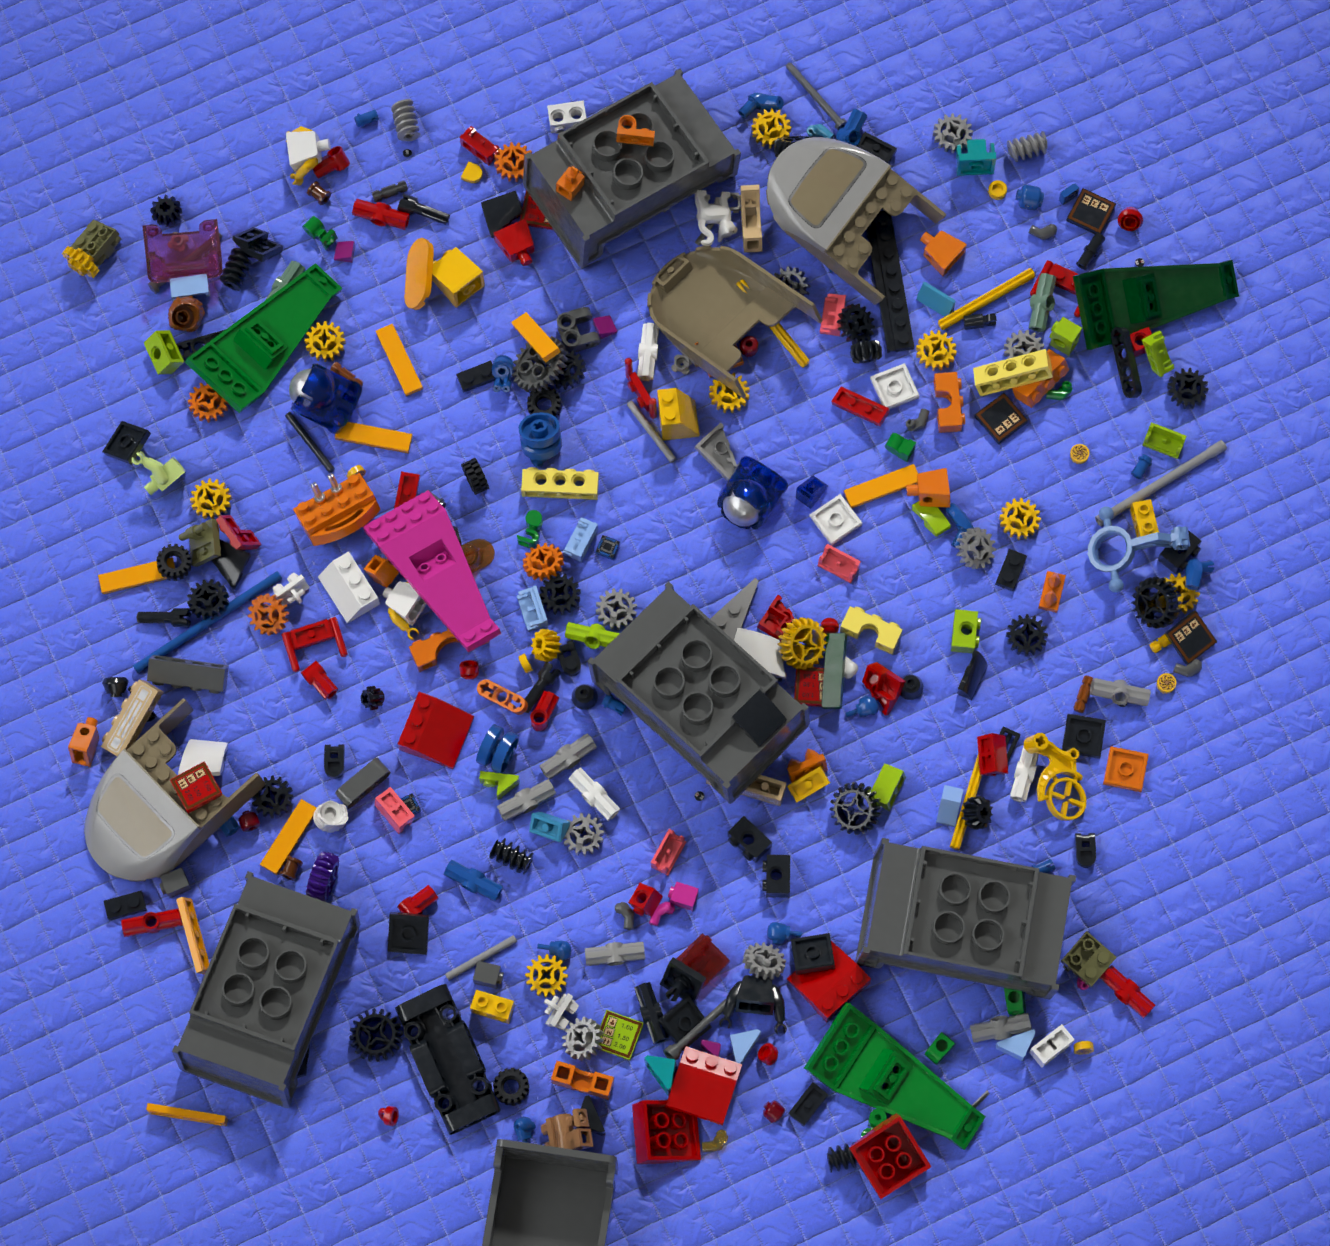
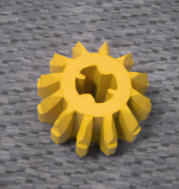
[530,629,562,662]

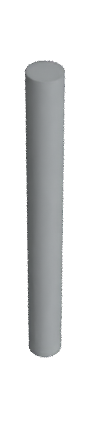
[627,401,676,463]
[445,935,517,981]

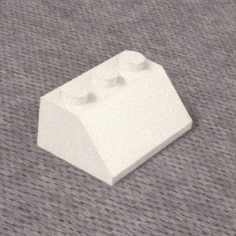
[318,551,380,624]

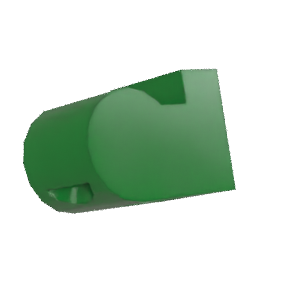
[885,433,916,462]
[1004,988,1026,1016]
[924,1032,956,1065]

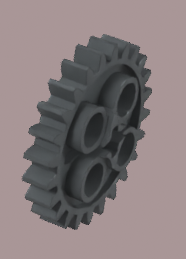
[512,336,568,393]

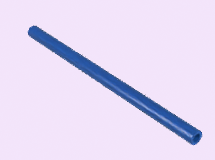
[133,571,282,673]

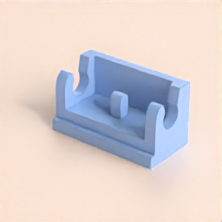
[170,274,210,301]
[562,518,598,562]
[517,586,548,632]

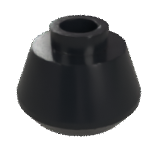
[900,674,923,700]
[102,677,129,697]
[572,684,598,710]

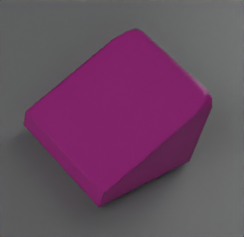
[334,241,355,263]
[593,315,617,339]
[701,1040,721,1057]

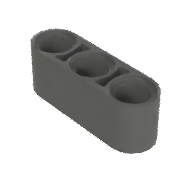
[335,758,391,809]

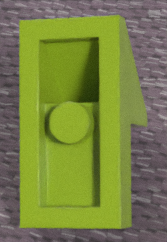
[479,771,520,800]

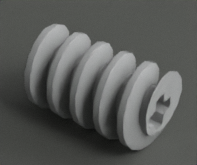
[391,99,421,141]
[1007,131,1047,162]

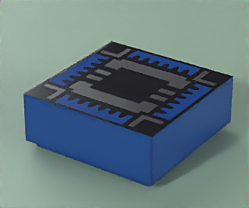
[1059,183,1079,205]
[595,535,620,560]
[401,793,421,815]

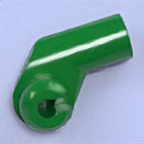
[1046,381,1072,400]

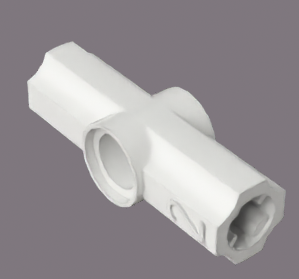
[637,323,659,381]
[1010,745,1039,802]
[568,767,620,821]

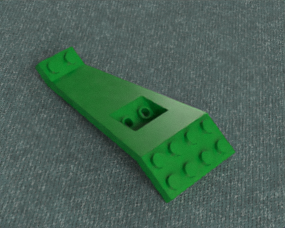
[185,263,342,413]
[804,1002,986,1150]

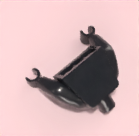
[719,973,787,1034]

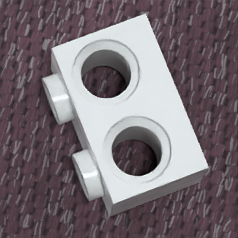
[547,100,586,134]
[1029,1024,1075,1068]

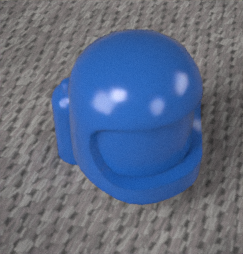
[492,355,514,392]

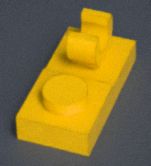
[787,766,831,802]

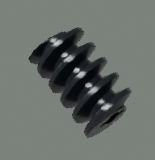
[220,248,253,291]
[489,838,534,875]
[827,1142,857,1173]

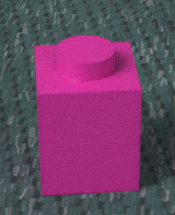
[668,882,699,911]

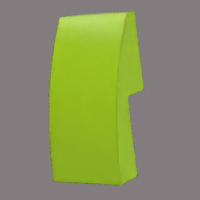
[912,501,951,537]

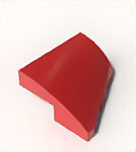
[757,595,798,642]
[862,662,905,715]

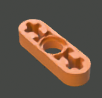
[477,679,528,715]

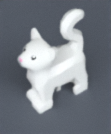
[695,190,737,246]

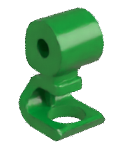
[302,216,338,250]
[517,510,543,548]
[861,1109,887,1138]

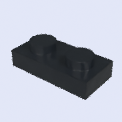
[856,132,897,164]
[456,360,496,393]
[995,549,1027,591]
[104,890,147,921]
[788,1082,828,1127]

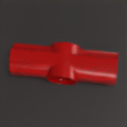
[352,199,410,230]
[121,908,183,937]
[1100,965,1156,1019]

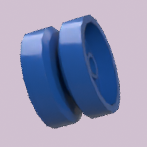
[518,412,562,460]
[476,724,519,773]

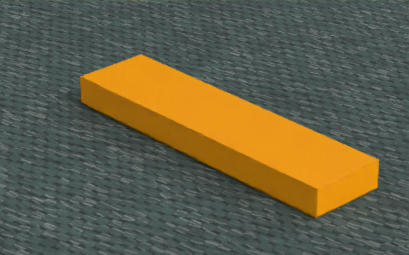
[511,312,561,363]
[376,323,423,396]
[335,420,413,454]
[844,464,918,508]
[98,557,175,594]
[260,799,316,875]
[176,897,210,974]
[146,1103,228,1127]

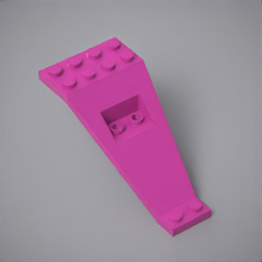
[363,490,501,653]

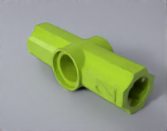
[565,622,620,649]

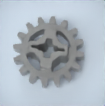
[933,113,973,153]
[1003,330,1044,359]
[955,527,996,569]
[596,588,637,630]
[563,813,604,856]
[742,942,786,980]
[562,1017,604,1061]

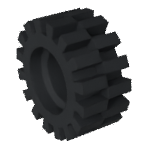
[527,386,561,418]
[461,458,489,495]
[156,544,192,581]
[493,1068,530,1106]

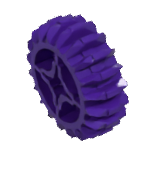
[306,852,339,902]

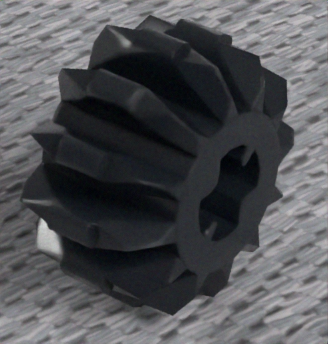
[150,194,182,227]
[850,340,882,364]
[961,796,993,829]

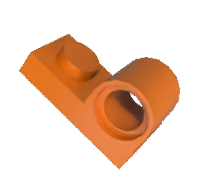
[616,115,655,146]

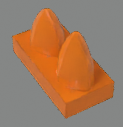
[1038,571,1066,613]
[787,749,828,783]

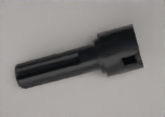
[397,193,450,224]
[136,608,191,627]
[520,662,562,713]

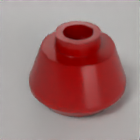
[1118,207,1143,231]

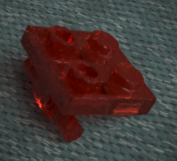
[676,933,730,989]

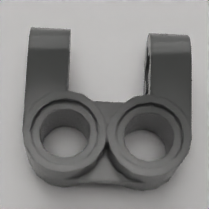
[557,307,600,353]

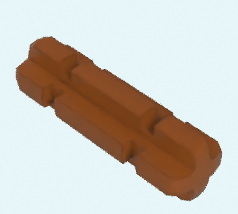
[330,362,363,391]
[1073,675,1093,713]

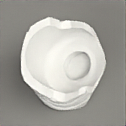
[313,800,349,833]

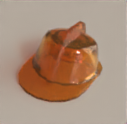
[461,539,495,573]

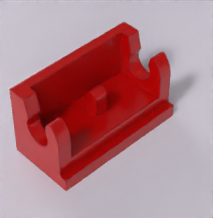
[460,126,500,166]
[977,733,1008,776]

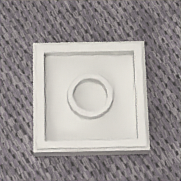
[870,363,920,410]
[809,494,863,546]

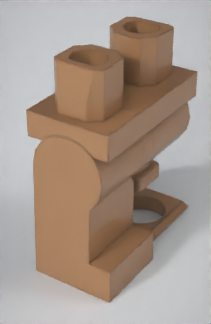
[541,1108,594,1150]

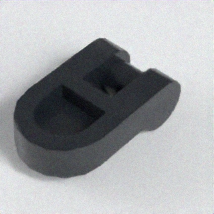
[557,640,581,676]
[324,744,345,779]
[1075,833,1096,868]

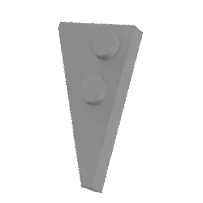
[694,422,743,486]
[710,578,759,640]

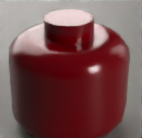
[740,336,758,357]
[238,810,260,832]
[763,1100,785,1123]

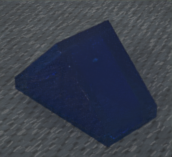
[796,475,828,509]

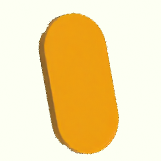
[404,238,434,310]

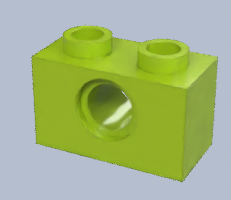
[1049,317,1082,356]
[144,330,184,375]
[951,609,981,653]

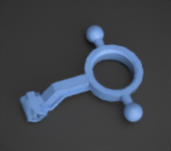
[1088,507,1190,593]

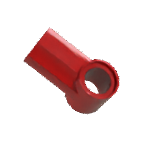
[312,146,350,179]
[301,661,338,700]
[530,691,559,731]
[397,885,439,914]

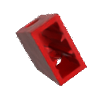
[494,218,535,266]

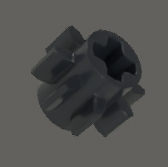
[360,686,385,710]

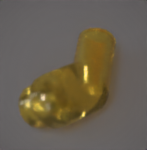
[702,1130,728,1152]

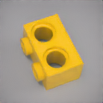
[1130,499,1159,537]
[470,990,515,1024]

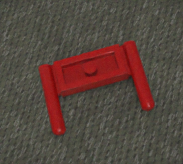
[1030,260,1080,318]
[625,358,657,419]
[281,617,348,672]

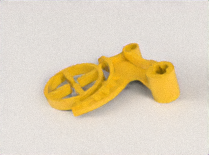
[1024,733,1086,821]

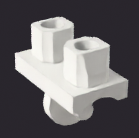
[272,573,310,605]
[544,993,579,1030]

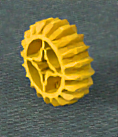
[778,617,827,670]

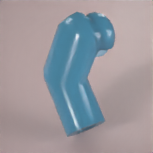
[806,124,835,139]

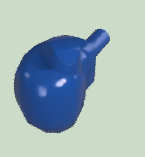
[845,695,879,717]
[767,922,802,945]
[537,941,571,962]
[514,1117,536,1143]

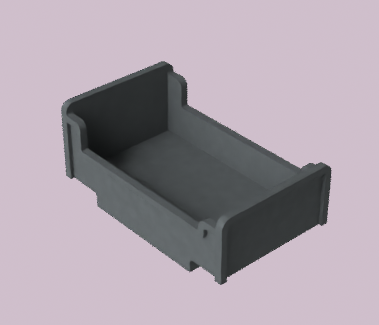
[523,69,741,269]
[587,581,810,804]
[855,838,1076,1000]
[172,871,361,1108]
[482,1139,618,1246]

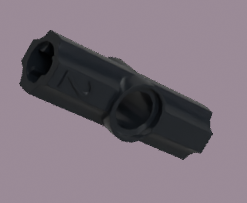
[634,982,669,1044]

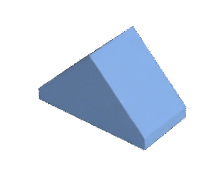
[936,785,963,827]
[730,1029,761,1064]
[995,1029,1035,1061]

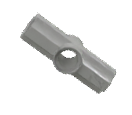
[1090,678,1151,706]
[539,733,597,780]
[497,779,556,822]
[585,942,645,966]
[970,1013,1032,1043]

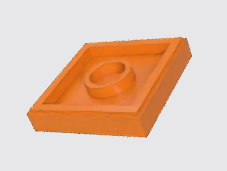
[1103,746,1149,792]

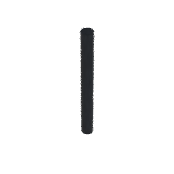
[285,412,335,473]

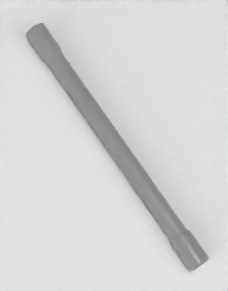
[1095,440,1227,526]

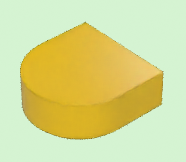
[461,161,483,183]

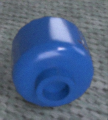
[1015,184,1044,211]

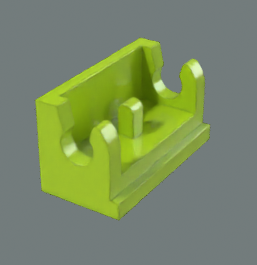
[1142,330,1175,377]
[1142,422,1187,459]
[870,763,906,811]

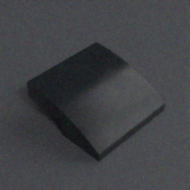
[232,227,283,262]
[732,689,787,747]

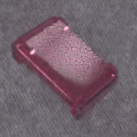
[142,219,223,283]

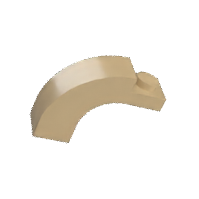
[740,185,762,253]

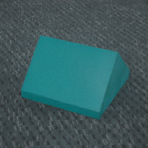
[644,1055,676,1096]

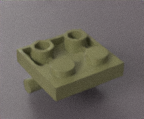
[71,219,122,267]
[179,519,221,567]
[1060,931,1117,987]

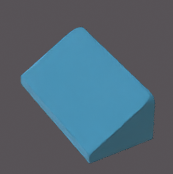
[917,282,956,317]
[529,812,570,842]

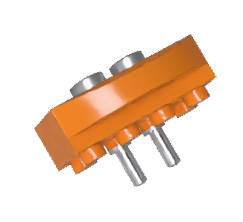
[293,473,381,546]

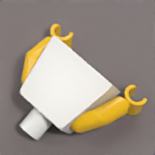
[286,126,331,186]
[383,581,426,641]

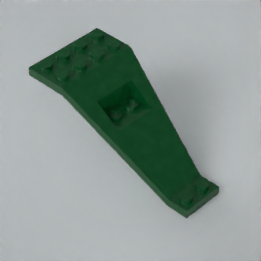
[1073,260,1239,350]

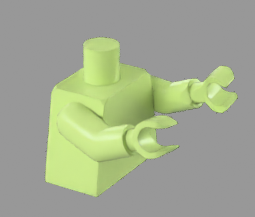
[132,451,186,495]

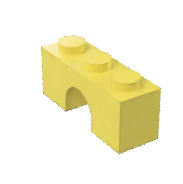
[840,606,903,655]

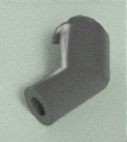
[1029,224,1057,240]
[906,409,930,432]
[1173,659,1202,677]
[615,902,635,930]

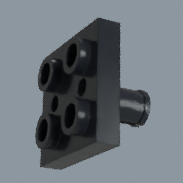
[660,957,706,1003]

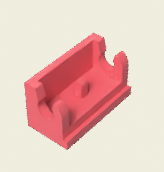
[820,294,846,336]
[817,544,861,583]
[375,787,415,834]
[651,829,686,876]

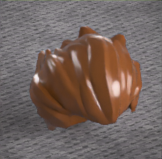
[168,296,205,332]

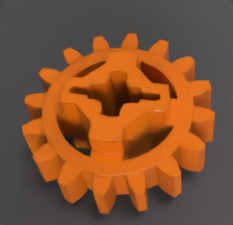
[494,142,532,182]
[188,383,229,423]
[523,543,564,581]
[247,593,289,636]

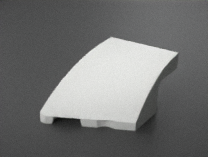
[734,628,786,679]
[178,739,228,776]

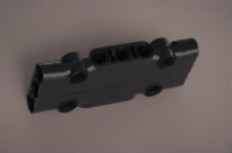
[395,984,501,1135]

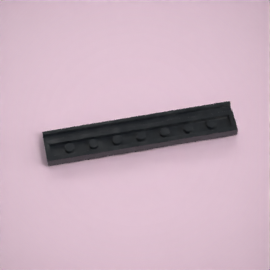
[866,210,914,353]

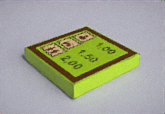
[598,1010,644,1061]

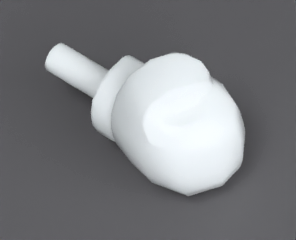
[844,656,858,679]

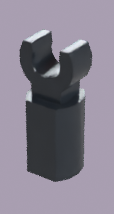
[963,313,997,330]

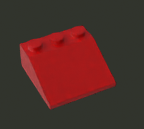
[398,692,474,769]
[787,941,871,1023]
[666,1046,743,1125]
[632,1100,701,1164]
[849,1113,931,1199]

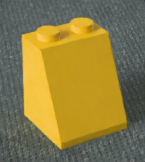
[432,247,485,308]
[657,388,700,441]

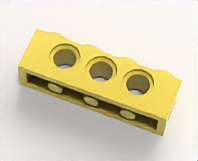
[973,349,1053,397]
[521,467,599,500]

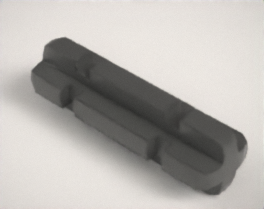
[372,181,408,202]

